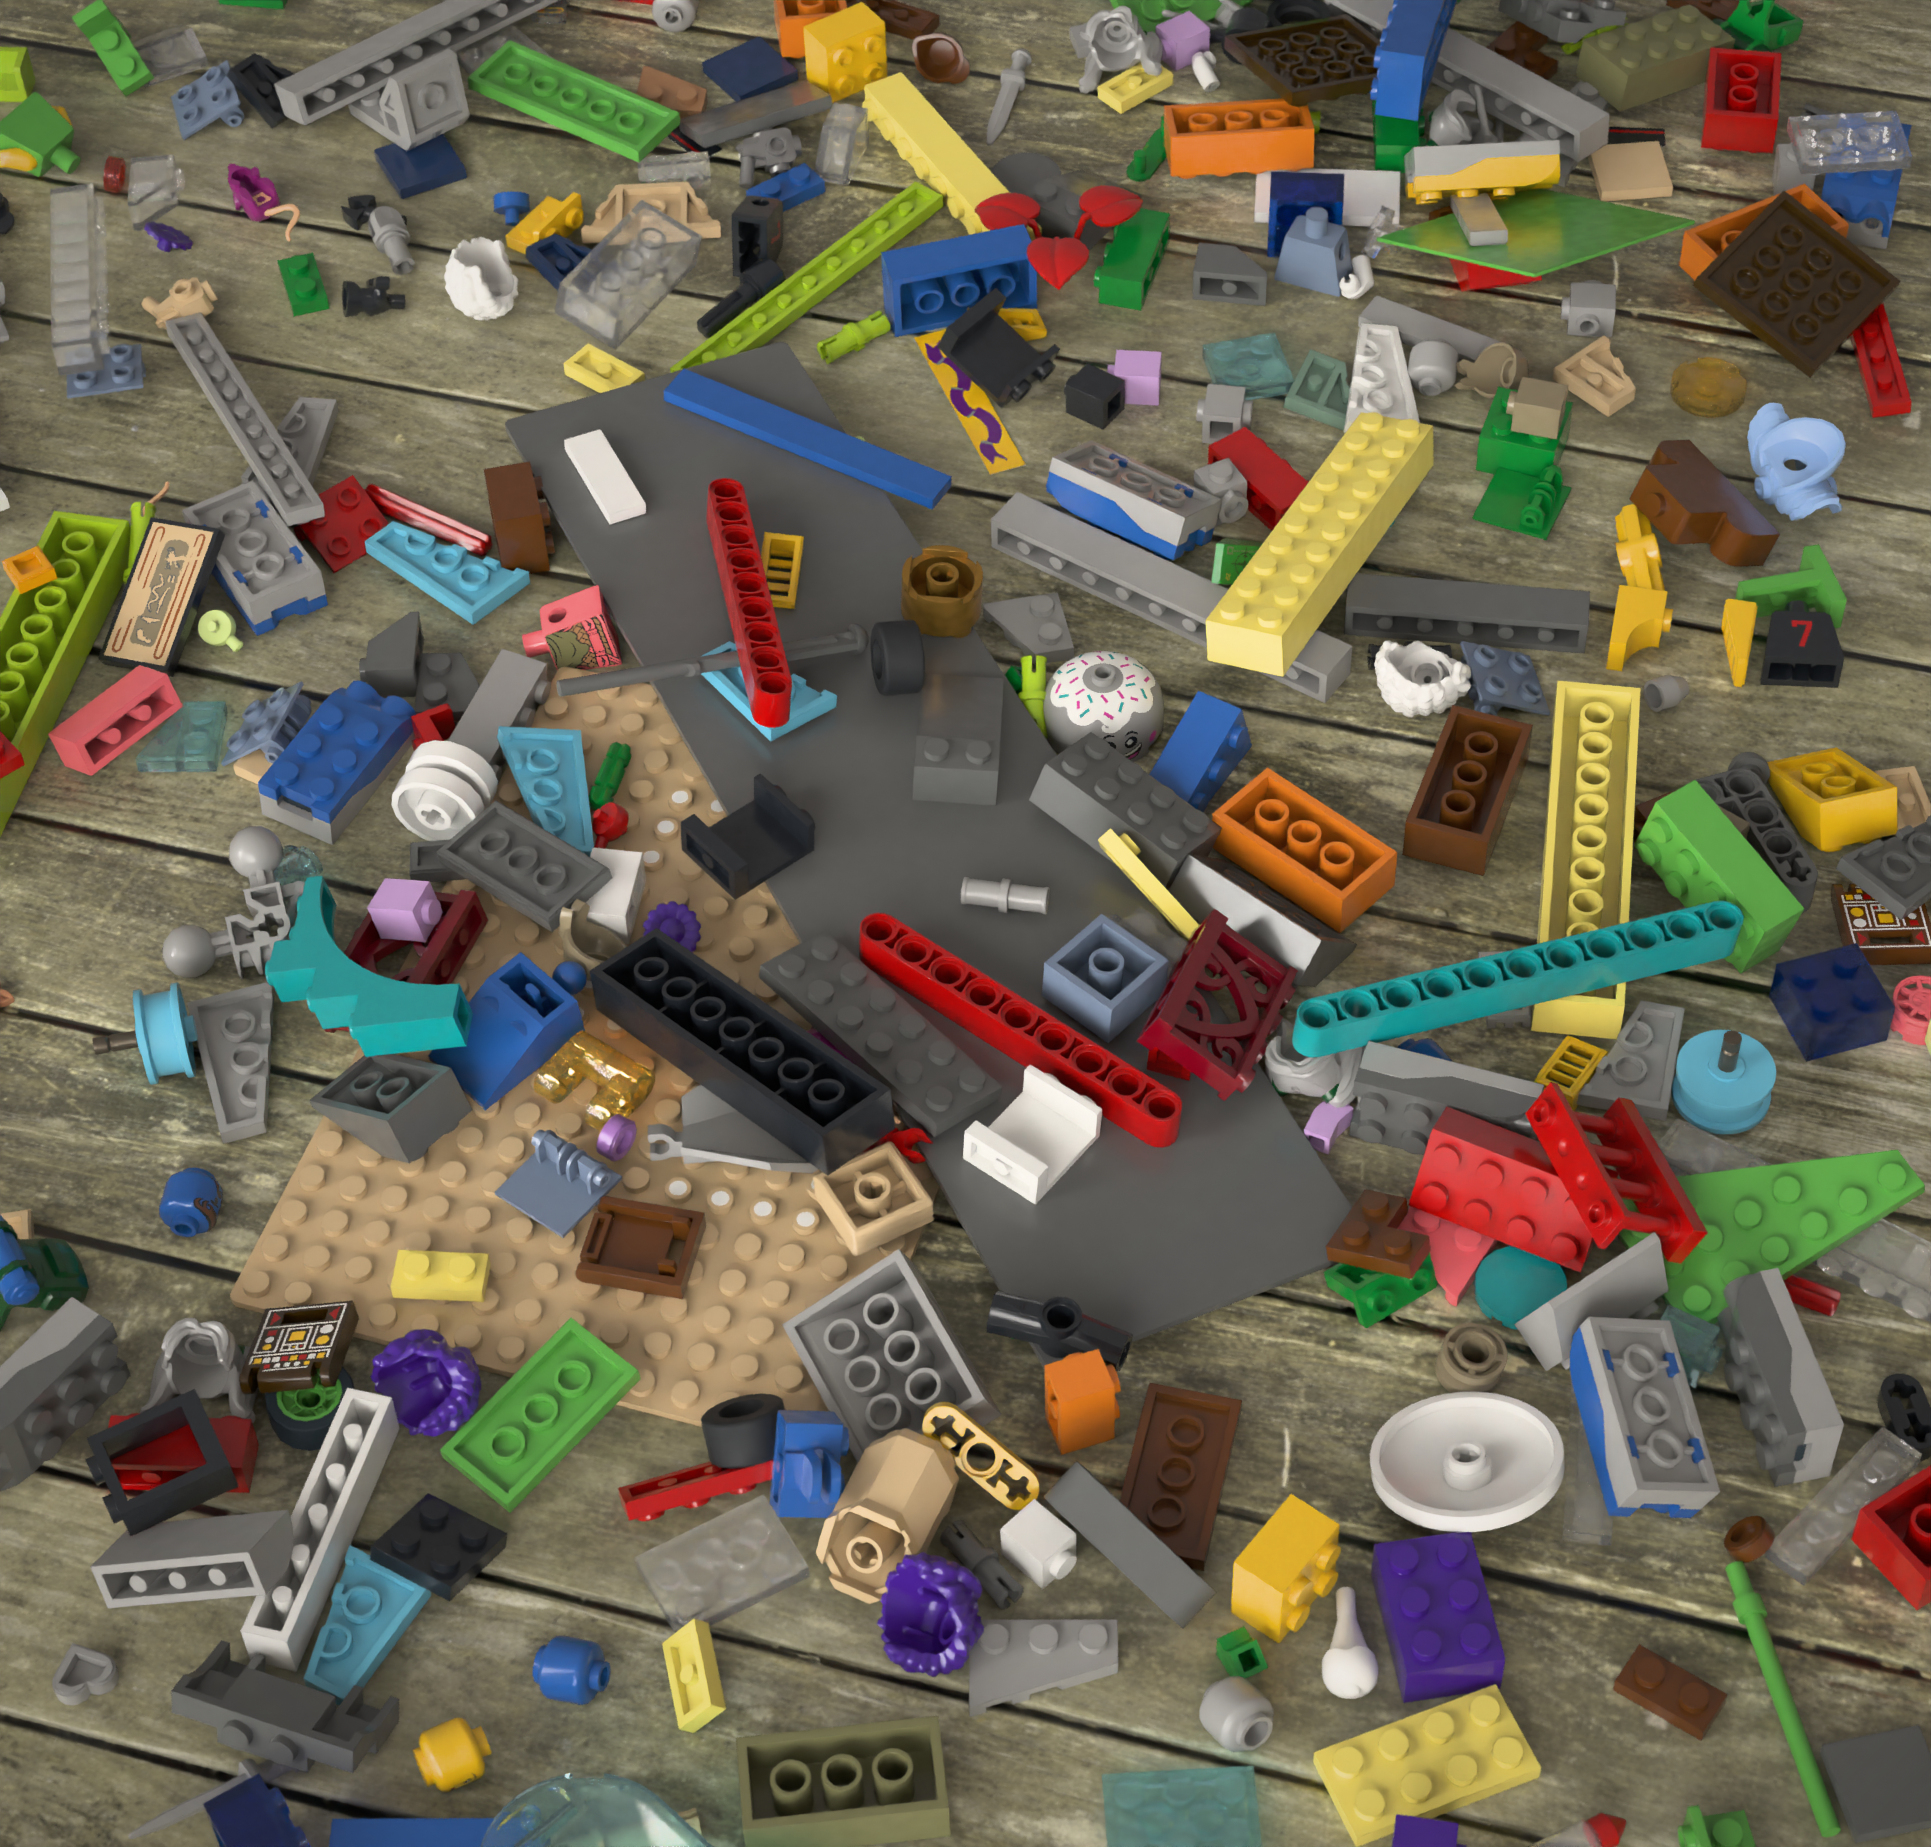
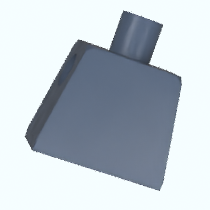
[1274,207,1353,297]

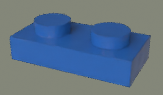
[746,163,825,212]

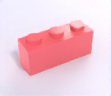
[48,665,183,776]

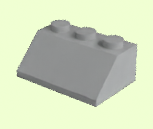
[1514,1232,1669,1371]

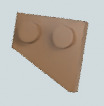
[636,66,708,119]

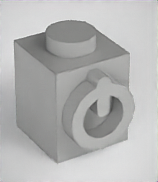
[1560,280,1616,338]
[1196,384,1253,444]
[1194,458,1249,526]

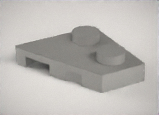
[983,592,1074,665]

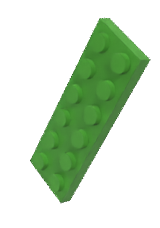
[468,40,680,163]

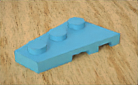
[700,641,837,741]
[304,1545,432,1706]

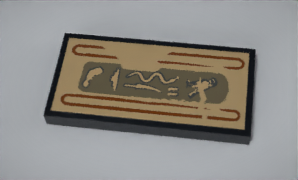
[98,517,225,677]

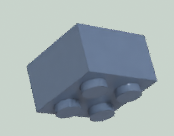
[1042,914,1169,1043]

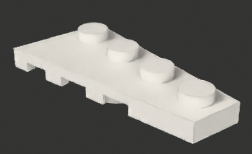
[1344,323,1420,433]

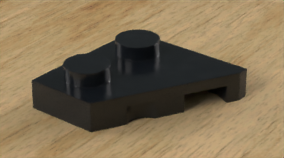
[226,53,295,129]

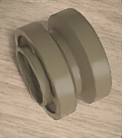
[1435,1323,1508,1393]

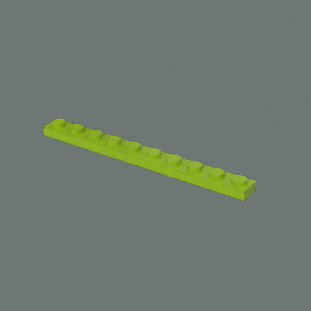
[670,181,943,373]

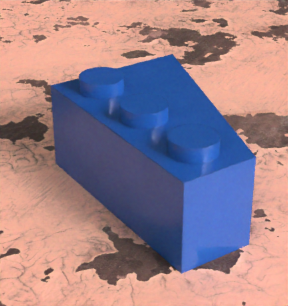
[1149,691,1252,813]

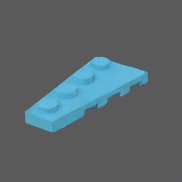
[364,521,530,625]
[497,726,594,856]

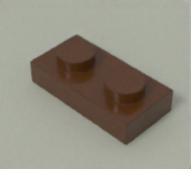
[1613,1644,1728,1741]

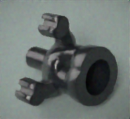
[342,276,405,317]

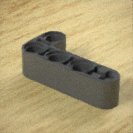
[1696,768,1818,913]
[1044,1461,1216,1629]

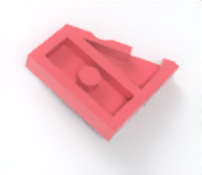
[1397,1206,1497,1307]

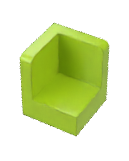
[0,47,36,102]

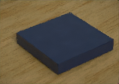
[702,36,798,102]
[374,134,467,200]

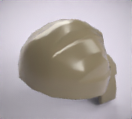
[1454,342,1529,399]
[559,899,627,981]

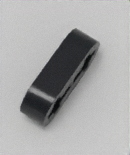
[1877,1374,1931,1462]

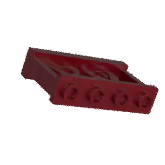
[324,889,488,1033]
[1137,908,1298,1101]

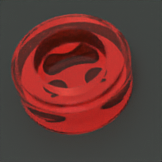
[103,156,126,193]

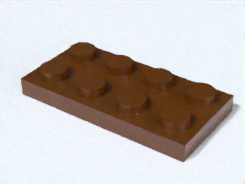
[1119,1383,1242,1571]

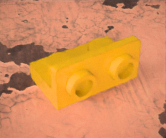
[506,192,584,254]

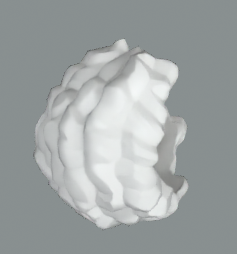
[444,237,518,321]
[1374,640,1471,718]

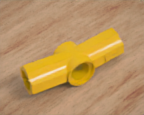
[1615,504,1665,591]

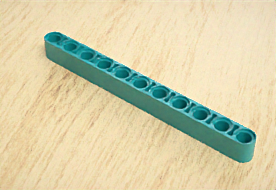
[1292,901,1744,1058]

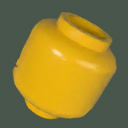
[413,1717,492,1793]

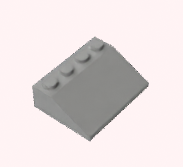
[782,1249,1002,1463]

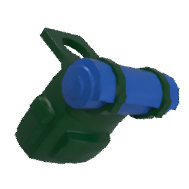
[0,1215,89,1331]

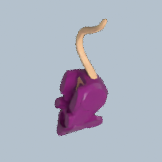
[228,163,300,242]

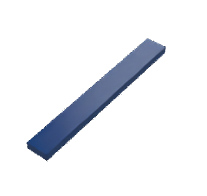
[664,368,952,510]

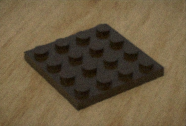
[1224,14,1380,107]
[1693,191,1901,378]

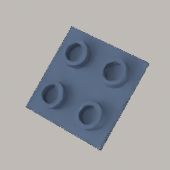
[171,60,244,140]
[66,344,146,399]
[1460,641,1550,716]
[221,682,312,766]
[495,1129,622,1238]

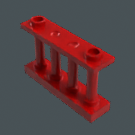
[1525,1082,1708,1264]

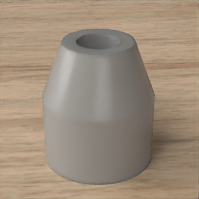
[1643,675,1689,712]

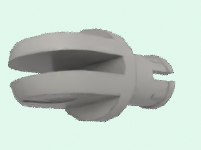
[368,206,415,275]

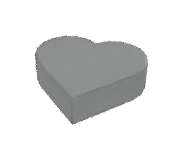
[52,1643,119,1705]

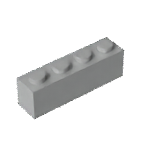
[448,649,551,786]

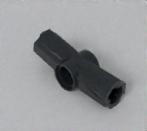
[986,1291,1133,1372]

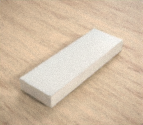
[564,429,646,524]

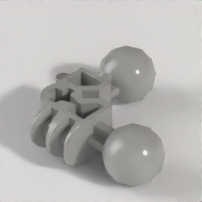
[162,826,305,980]

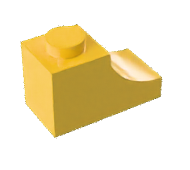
[1606,585,1673,671]

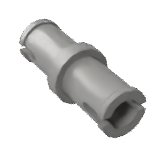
[961,877,1050,914]

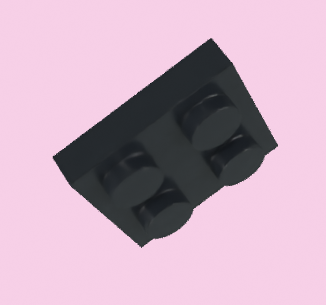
[370,1493,507,1601]

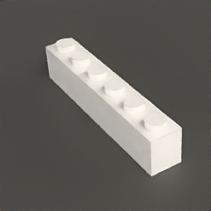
[241,1388,400,1672]

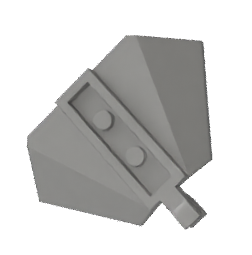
[648,1084,818,1173]

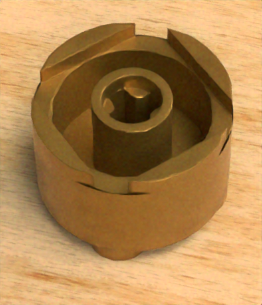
[901,545,983,638]

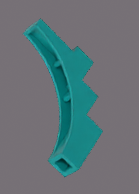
[265,876,473,1057]

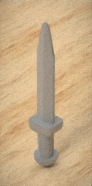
[986,48,1032,145]
[128,1759,300,1839]

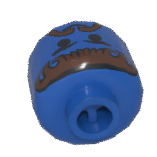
[159,1167,223,1237]

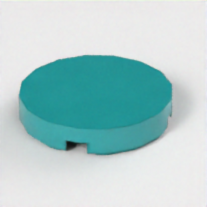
[1474,1246,1567,1330]

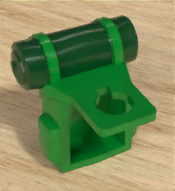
[1712,0,1804,52]

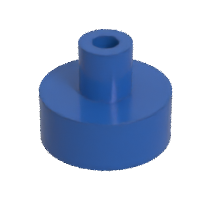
[493,191,530,226]

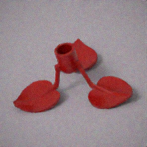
[975,185,1143,290]

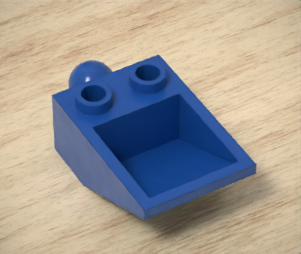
[428,952,587,1110]

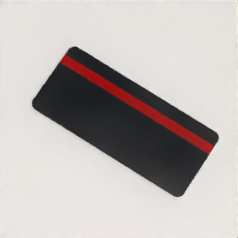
[667,125,722,161]
[1606,127,1665,147]

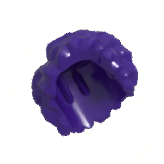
[370,1329,482,1436]
[877,1552,984,1677]

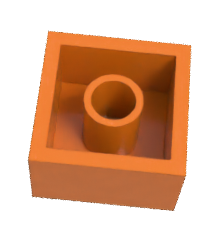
[774,0,847,59]

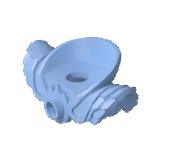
[1747,402,1846,521]

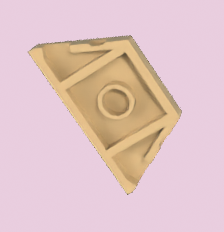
[581,182,721,244]

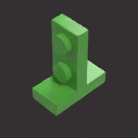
[72,0,154,96]
[1735,544,1847,628]

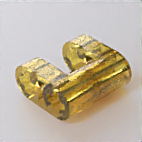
[534,1031,656,1132]

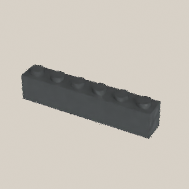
[1344,573,1590,654]

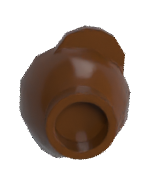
[912,32,970,84]

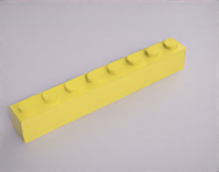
[862,72,1042,241]

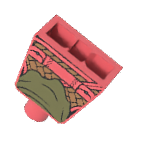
[522,585,622,671]

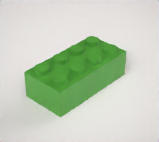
[1634,780,1804,974]

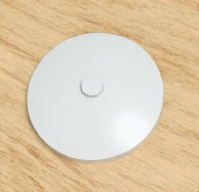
[1370,1392,1565,1532]

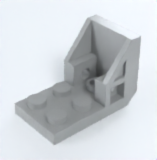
[348,49,470,151]

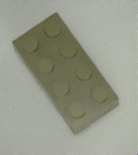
[1575,4,1735,111]
[736,1716,951,1847]

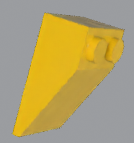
[1767,747,1898,852]

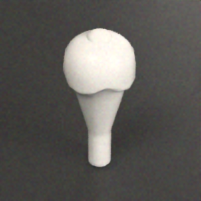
[1322,1587,1378,1699]

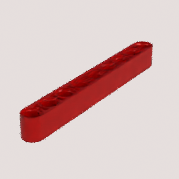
[707,478,792,728]
[859,913,1182,1148]

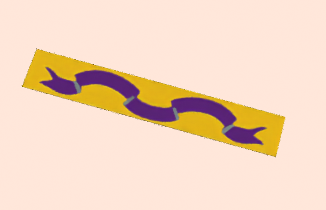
[914,329,1026,475]

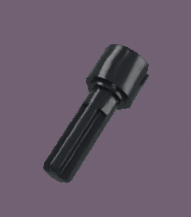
[697,257,786,338]

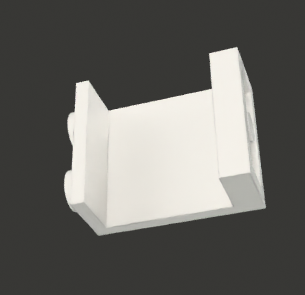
[963,1064,1102,1205]

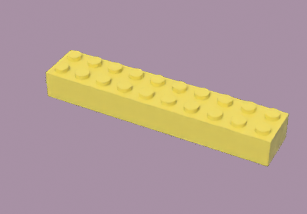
[1206,412,1434,677]
[1531,681,1641,1040]

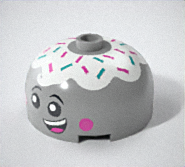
[1043,651,1164,762]

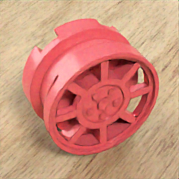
[1888,975,1931,1045]

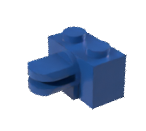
[769,1410,849,1518]

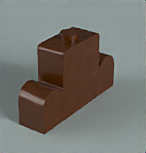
[1630,440,1780,567]

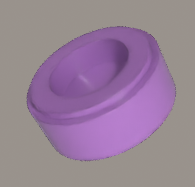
[597,1114,637,1161]

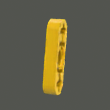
[922,1402,1039,1510]

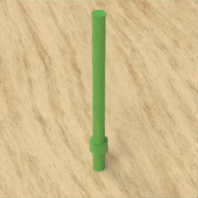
[1725,1561,1841,1837]

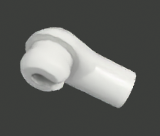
[1191,51,1220,92]
[1339,255,1374,299]

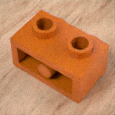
[1044,1349,1121,1455]

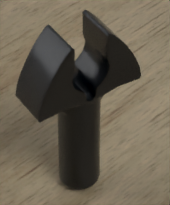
[341,195,407,231]

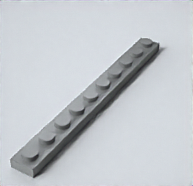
[166,312,325,526]

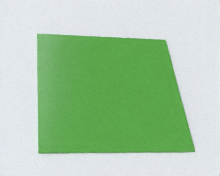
[1377,189,1695,277]

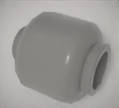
[652,0,699,32]
[1408,337,1459,396]
[1199,1676,1274,1752]

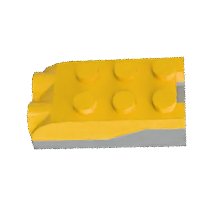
[1404,140,1560,205]

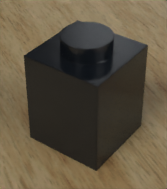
[1064,363,1125,430]

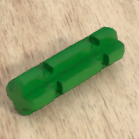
[588,742,632,811]

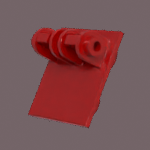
[294,475,389,573]

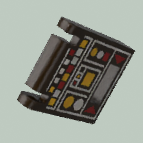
[239,1301,359,1395]

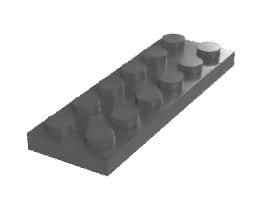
[759,930,1002,1137]

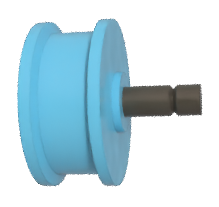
[92,982,198,1085]
[1672,1030,1776,1134]

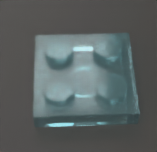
[1202,333,1294,400]

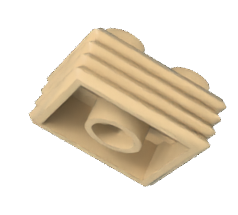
[813,1142,934,1256]

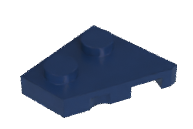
[525,234,626,303]

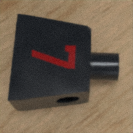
[731,195,783,277]
[1760,600,1844,688]

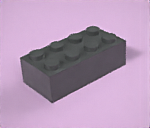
[1029,732,1222,891]

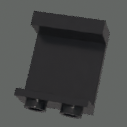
[937,288,1060,408]
[681,773,816,900]

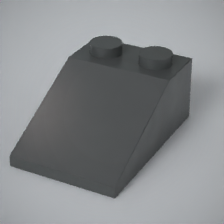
[1025,169,1141,250]
[309,1054,472,1164]

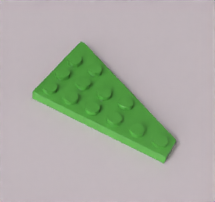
[1617,1150,1925,1338]

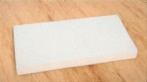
[1254,168,1400,228]

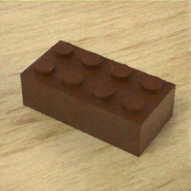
[1402,705,1533,876]

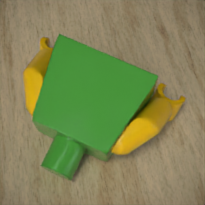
[0,91,81,176]

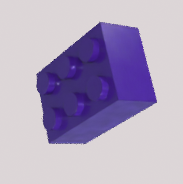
[1371,1532,1506,1703]

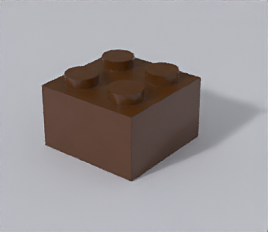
[484,461,555,574]

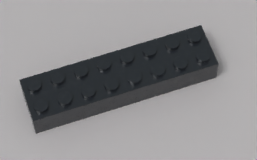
[590,928,895,1176]

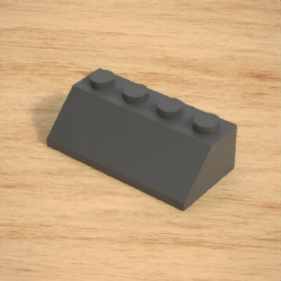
[1169,854,1357,989]

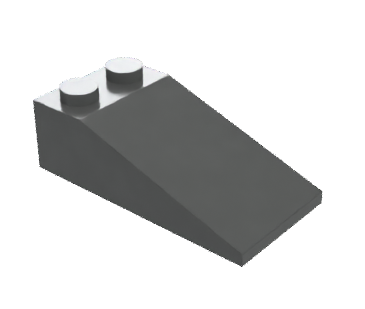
[913,673,1004,805]

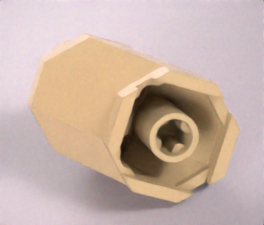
[816,1428,959,1604]

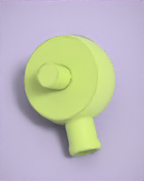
[198,609,243,652]

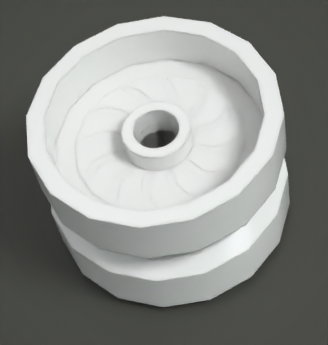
[391,740,498,841]

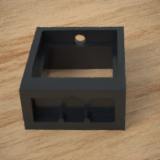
[85,1389,238,1536]

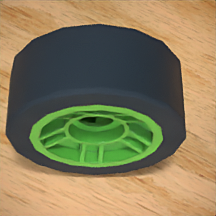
[265,1366,355,1451]

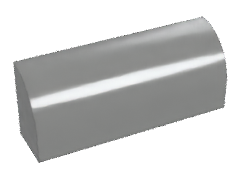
[90,1510,293,1608]

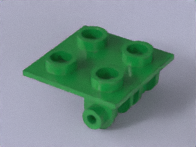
[1472,465,1572,540]

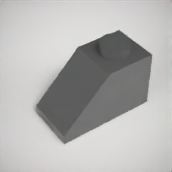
[1192,243,1268,306]
[359,611,424,698]

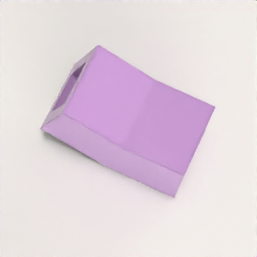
[1304,1101,1354,1154]

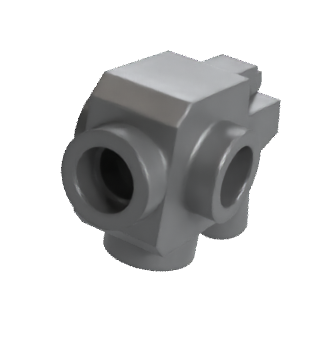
[736,127,802,188]

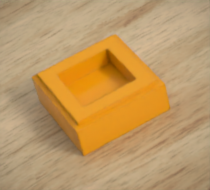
[2,546,57,594]

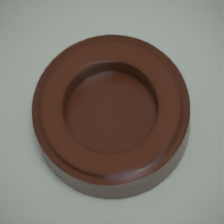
[1724,1516,1775,1563]

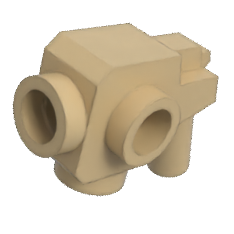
[142,278,218,330]

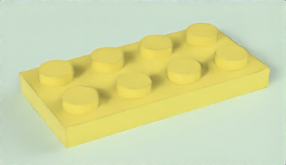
[1313,1684,1541,1847]

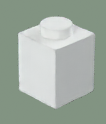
[1000,1499,1077,1589]

